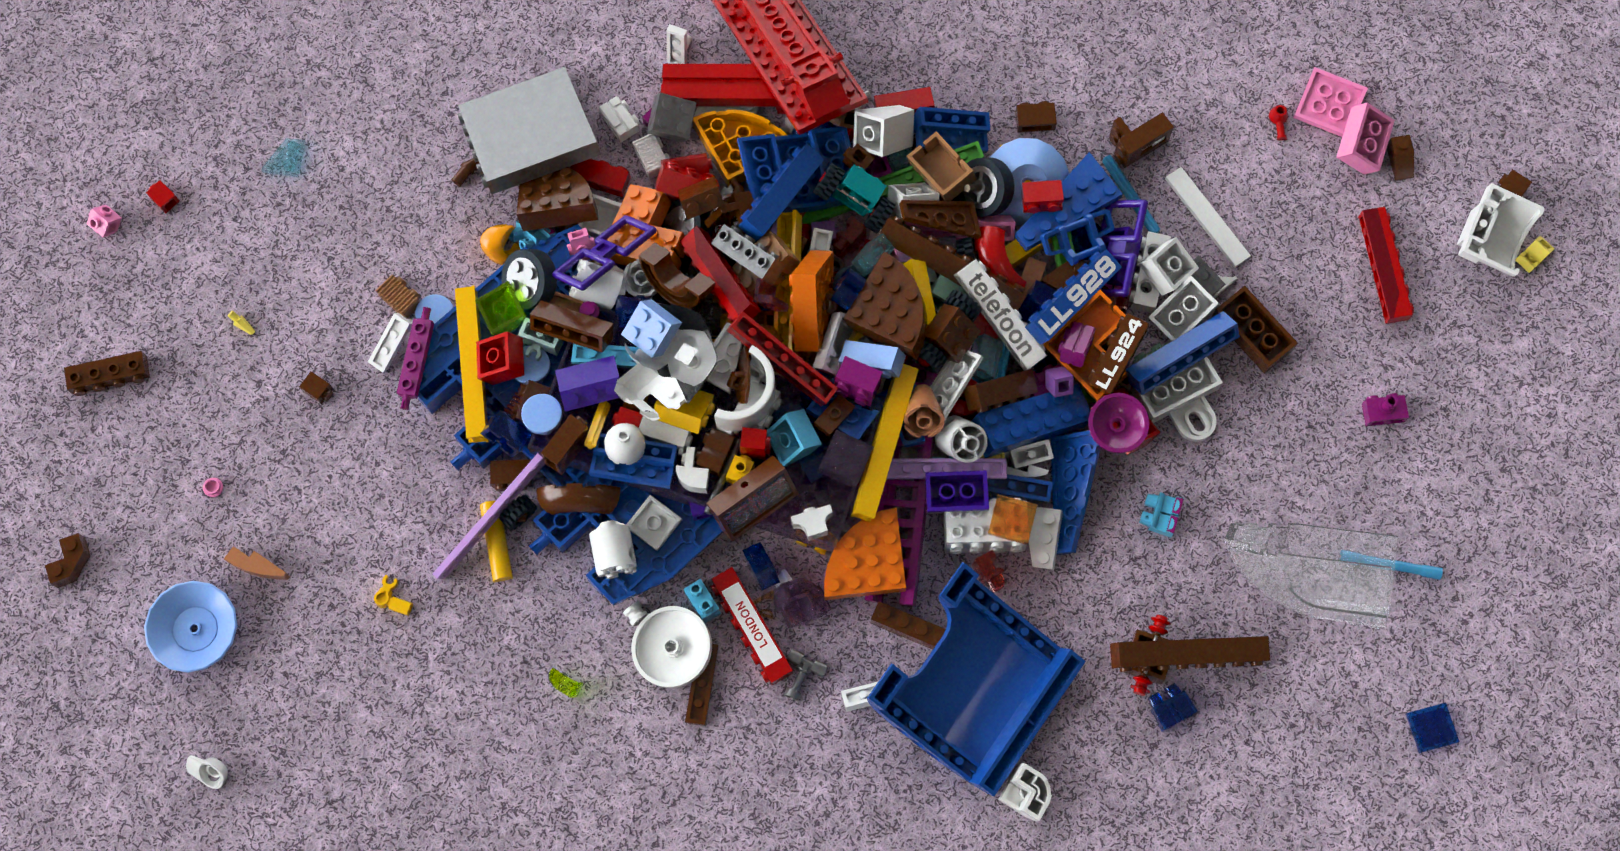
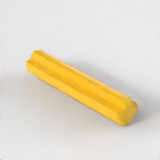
[584,401,611,449]

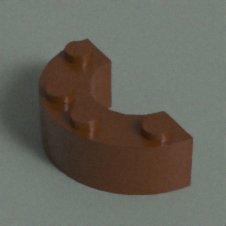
[639,243,715,309]

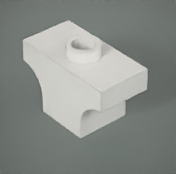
[791,504,833,541]

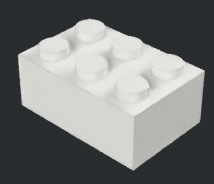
[1148,276,1221,341]

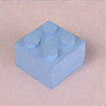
[621,299,682,358]

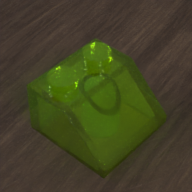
[475,281,526,336]

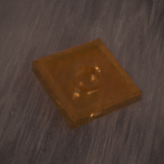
[988,494,1038,545]

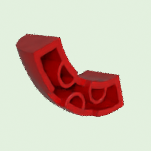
[974,226,1027,288]

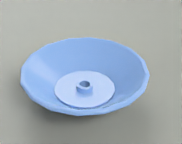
[990,138,1069,225]
[144,581,238,673]

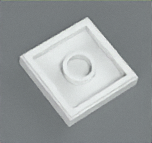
[626,495,682,551]

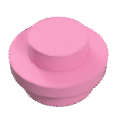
[203,478,223,498]

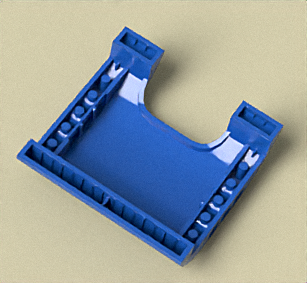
[867,562,1086,796]

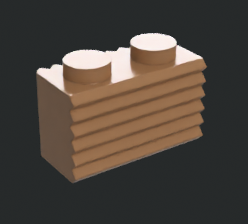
[375,275,421,319]

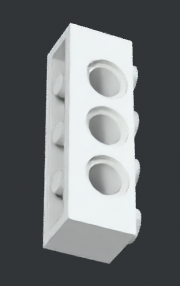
[1128,231,1171,313]

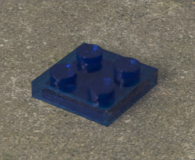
[1406,702,1460,753]

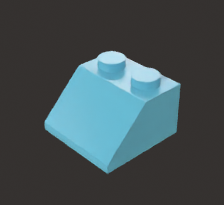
[767,409,822,467]

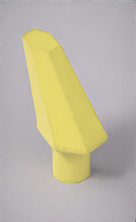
[228,310,255,335]

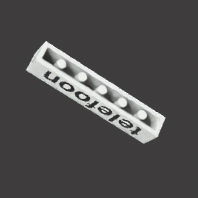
[954,259,1047,371]

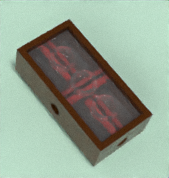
[706,456,799,542]

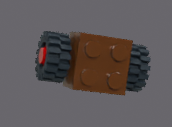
[910,290,982,374]

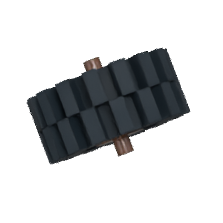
[956,237,979,262]
[499,494,537,531]

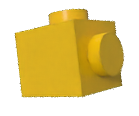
[726,455,755,484]

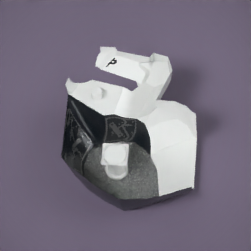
[614,303,717,421]

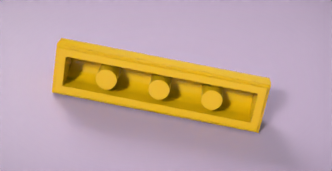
[480,501,513,583]

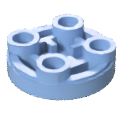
[415,294,453,324]
[515,345,551,384]
[521,394,563,435]

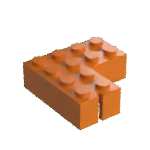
[607,184,685,270]
[1043,290,1127,402]

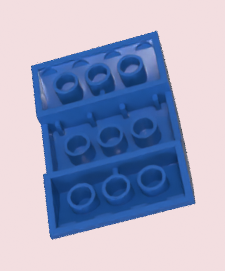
[737,127,852,213]

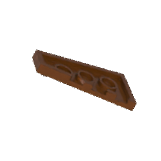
[899,200,981,239]

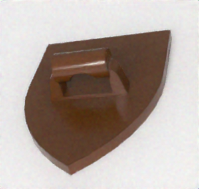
[727,345,751,404]

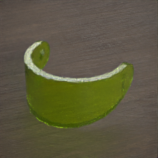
[548,668,584,698]

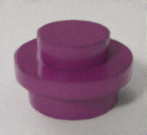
[579,301,599,318]

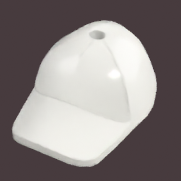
[186,755,228,789]

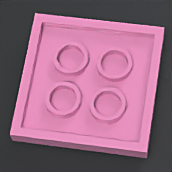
[1293,67,1368,137]

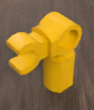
[374,575,413,616]

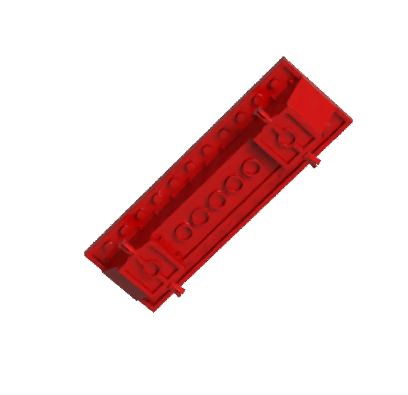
[711,0,868,135]

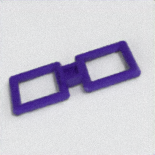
[1100,199,1148,297]
[552,215,657,291]

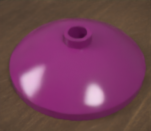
[1088,393,1149,453]

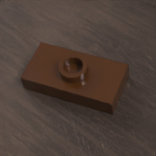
[814,394,855,438]

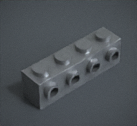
[711,224,786,286]

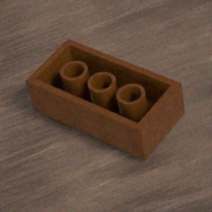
[1212,286,1298,374]

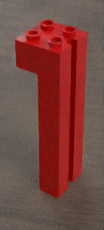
[661,64,785,114]

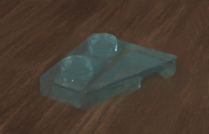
[261,138,306,177]

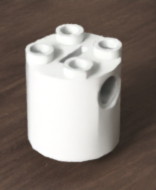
[569,259,626,310]
[934,415,987,463]
[589,520,637,579]

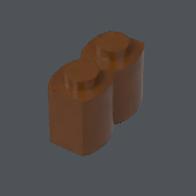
[694,428,735,477]

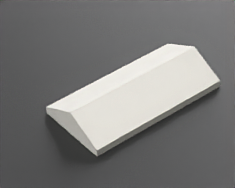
[930,350,984,419]

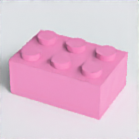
[1336,102,1395,174]

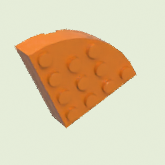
[789,250,834,352]
[824,507,906,600]

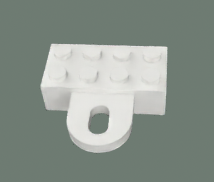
[1131,357,1223,442]

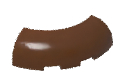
[537,483,621,515]

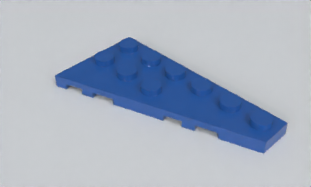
[1015,152,1123,251]
[1051,430,1101,555]

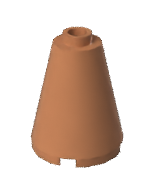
[904,384,945,438]

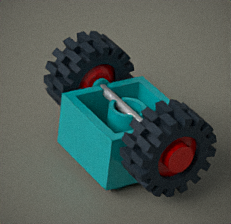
[813,163,896,234]

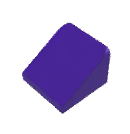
[689,502,713,521]

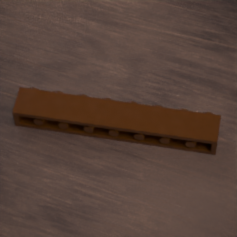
[877,215,1028,311]
[1110,636,1271,672]

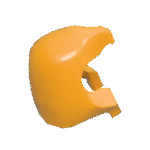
[480,224,521,265]

